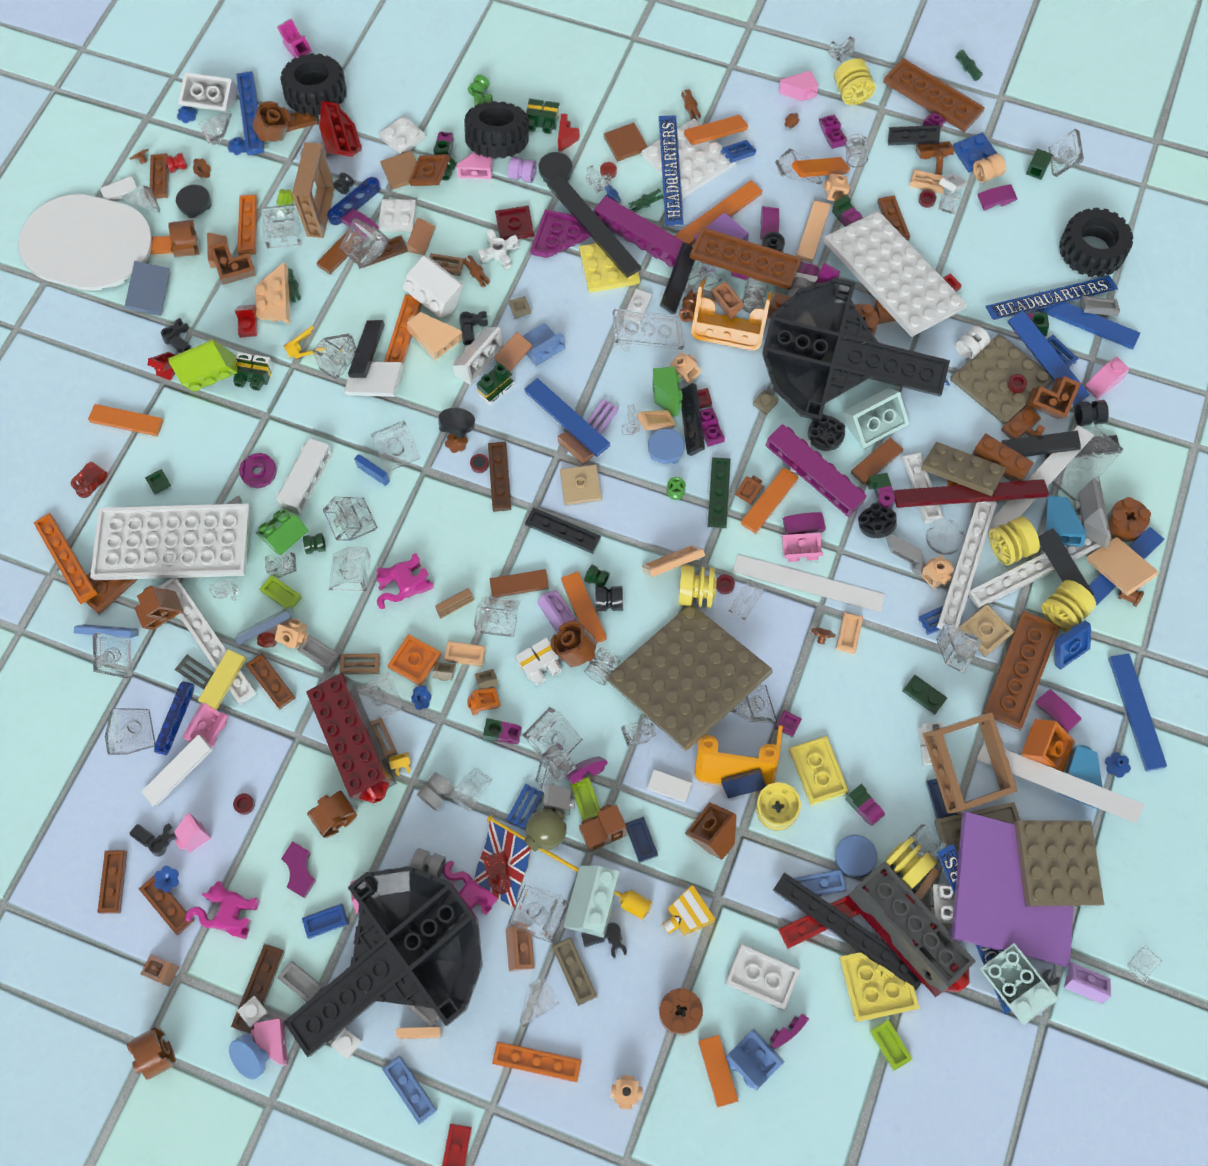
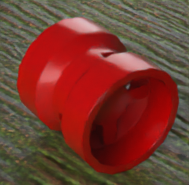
[165,152,188,173]

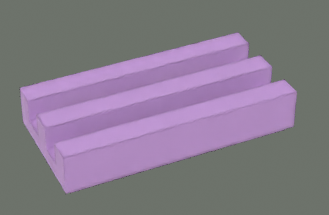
[587,399,619,435]

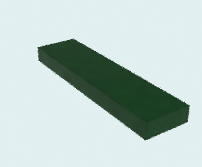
[708,457,731,528]

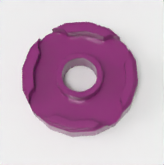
[239,453,277,488]

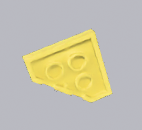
[579,243,640,293]
[839,952,920,1023]

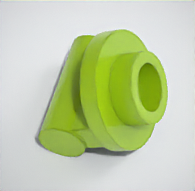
[276,189,294,207]

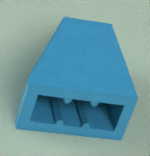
[1044,496,1086,547]
[1058,745,1103,809]

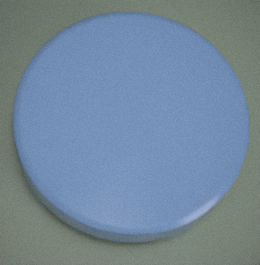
[648,428,685,464]
[835,835,877,878]
[229,1034,269,1079]

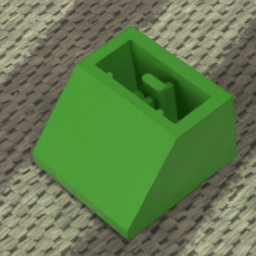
[652,366,682,417]
[256,509,309,556]

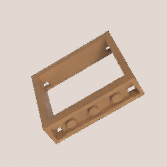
[292,142,335,238]
[922,712,1017,813]

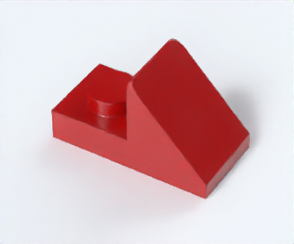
[558,114,580,152]
[235,305,257,338]
[147,352,176,380]

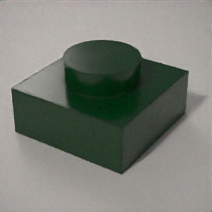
[145,469,171,494]

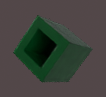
[1026,148,1053,180]

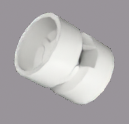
[955,326,990,360]

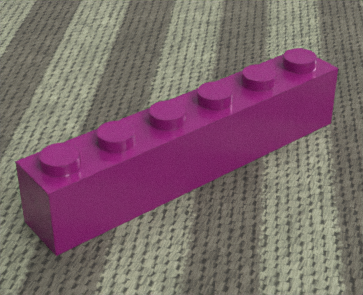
[594,196,685,267]
[765,424,867,518]

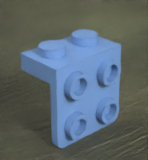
[523,323,565,366]
[726,1029,785,1090]

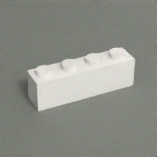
[277,438,333,515]

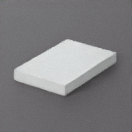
[344,362,404,397]
[725,943,801,1011]

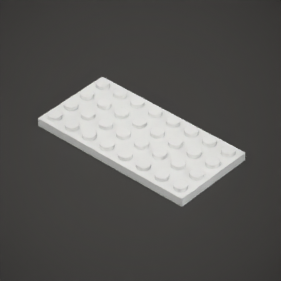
[823,211,967,337]
[90,504,251,580]

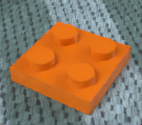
[387,634,442,686]

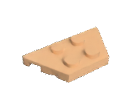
[255,263,290,324]

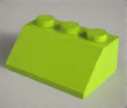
[168,339,237,392]

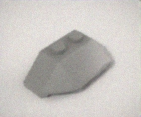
[1074,477,1111,548]

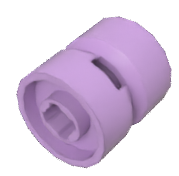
[508,156,537,183]

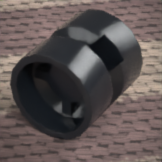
[762,232,785,252]
[1074,400,1109,426]
[595,586,623,612]

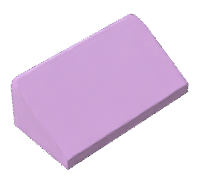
[537,590,576,632]
[1064,962,1111,1004]

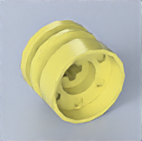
[834,58,876,105]
[989,516,1040,566]
[678,565,717,607]
[1041,580,1096,632]
[756,782,801,831]
[885,836,938,890]

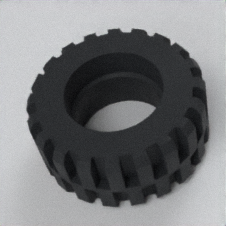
[280,53,347,116]
[464,101,529,159]
[1059,208,1133,277]

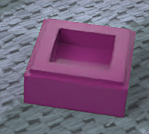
[775,710,802,738]

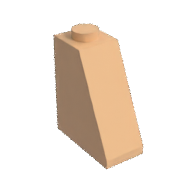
[407,312,462,360]

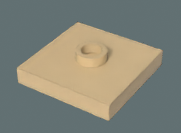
[560,465,602,505]
[958,604,1015,657]

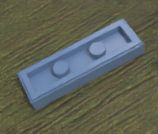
[74,624,138,638]
[784,869,847,902]
[382,1055,438,1125]

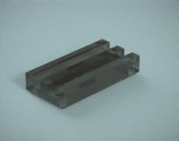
[175,654,214,690]

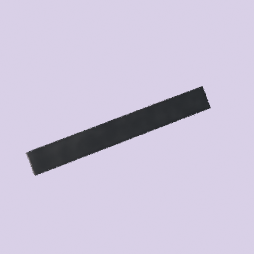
[547,174,641,278]
[772,872,922,991]

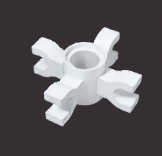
[478,229,519,270]

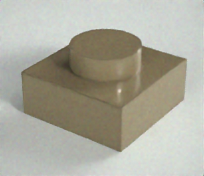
[509,296,531,319]
[753,389,779,415]
[432,662,456,681]
[475,669,499,689]

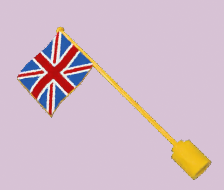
[475,815,653,920]

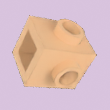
[824,173,850,201]
[670,352,702,384]
[921,555,954,589]
[275,618,308,649]
[611,1075,643,1109]

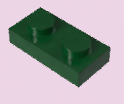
[902,675,948,715]

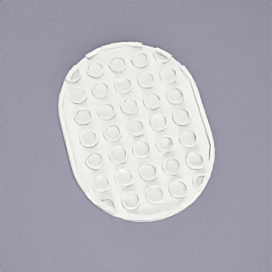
[18,194,153,291]

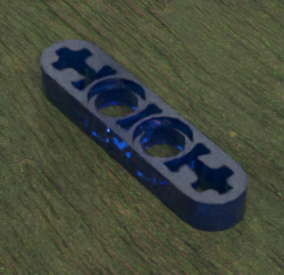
[327,177,381,225]
[154,681,194,756]

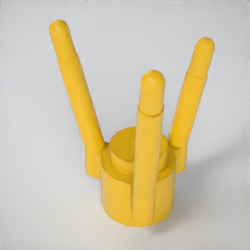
[283,326,331,359]

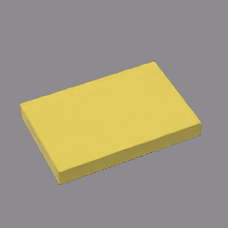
[789,736,849,806]

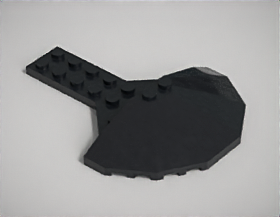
[762,278,950,421]
[284,866,483,1057]

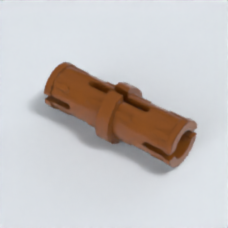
[681,89,701,120]
[463,255,490,287]

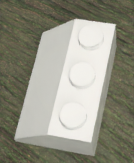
[178,72,238,112]
[402,255,464,318]
[452,327,503,385]

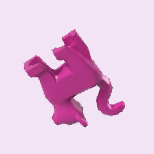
[376,553,434,609]
[443,861,498,915]
[185,881,260,940]

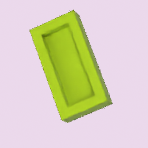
[259,575,302,609]
[570,777,600,821]
[870,1020,913,1071]

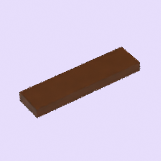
[488,442,511,512]
[231,944,285,1034]

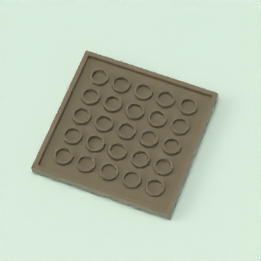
[606,604,773,752]

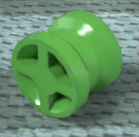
[667,477,686,500]

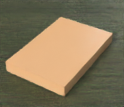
[1087,537,1158,596]
[641,545,705,577]

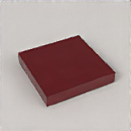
[495,205,534,241]

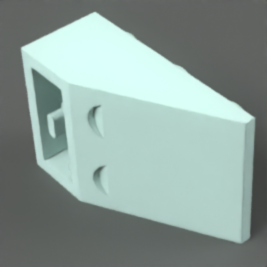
[980,943,1058,1026]

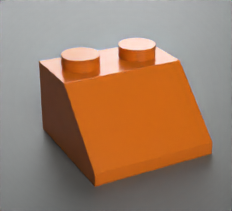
[1021,719,1075,772]

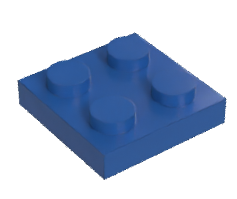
[953,132,997,173]
[1055,620,1091,670]

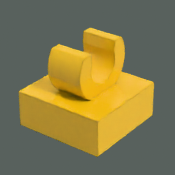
[389,752,411,777]

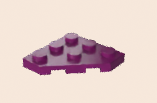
[530,209,590,258]

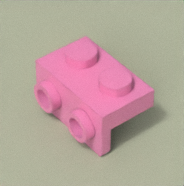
[782,532,823,562]
[181,703,228,747]

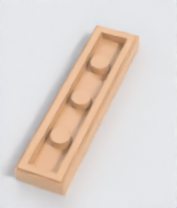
[796,200,831,263]

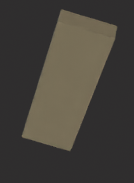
[552,937,597,1006]

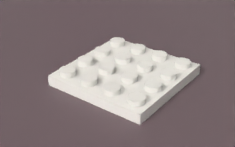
[642,118,736,199]

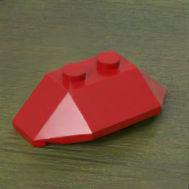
[319,101,362,157]

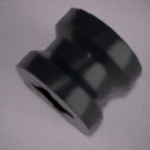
[333,172,354,195]

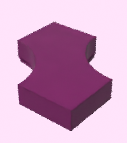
[281,841,316,898]

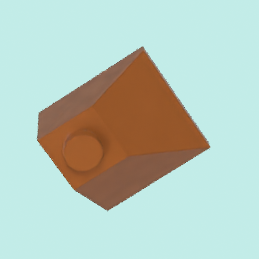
[685,802,737,860]

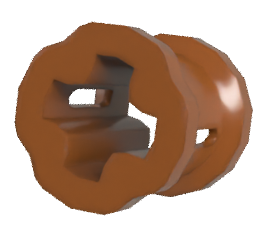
[679,298,696,322]
[1118,590,1144,607]

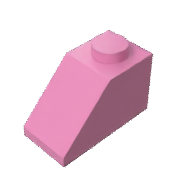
[779,70,818,101]
[457,152,494,179]
[1084,357,1130,399]
[174,813,211,852]
[251,1018,288,1065]

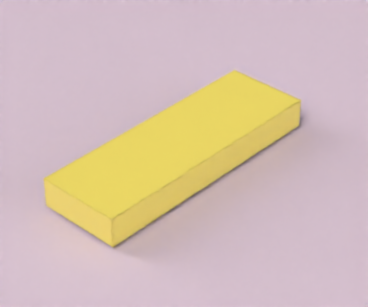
[198,649,246,710]

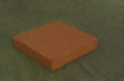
[604,122,648,162]
[408,154,450,186]

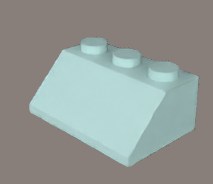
[843,388,910,449]
[563,866,620,938]

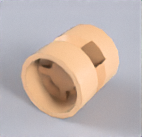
[973,153,1006,183]

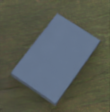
[125,261,170,316]
[234,606,294,645]

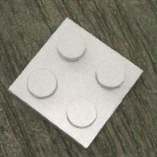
[379,115,426,155]
[379,199,417,232]

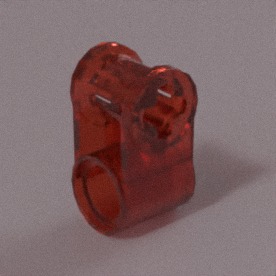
[71,462,108,498]
[483,851,511,894]

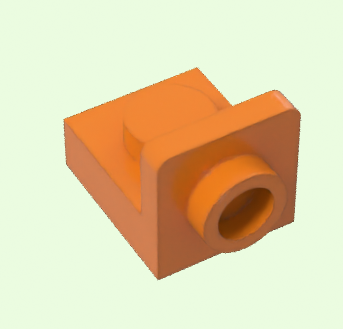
[467,687,501,716]

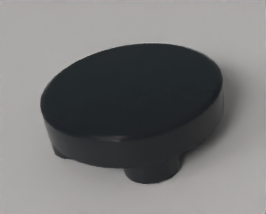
[539,152,572,183]
[176,184,212,218]
[438,408,475,438]
[808,414,845,451]
[858,503,897,538]

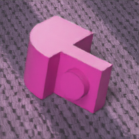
[277,19,312,58]

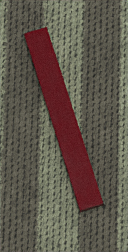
[894,479,1049,508]

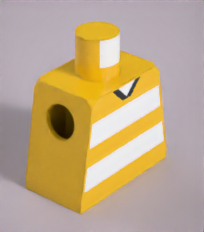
[662,885,715,936]

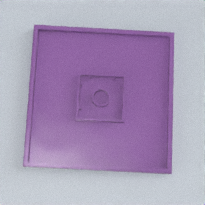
[951,812,1074,967]

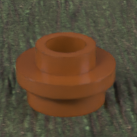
[784,113,800,129]

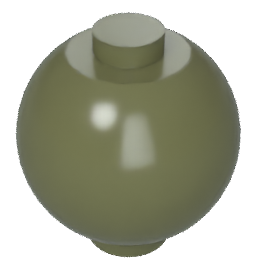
[524,808,567,852]

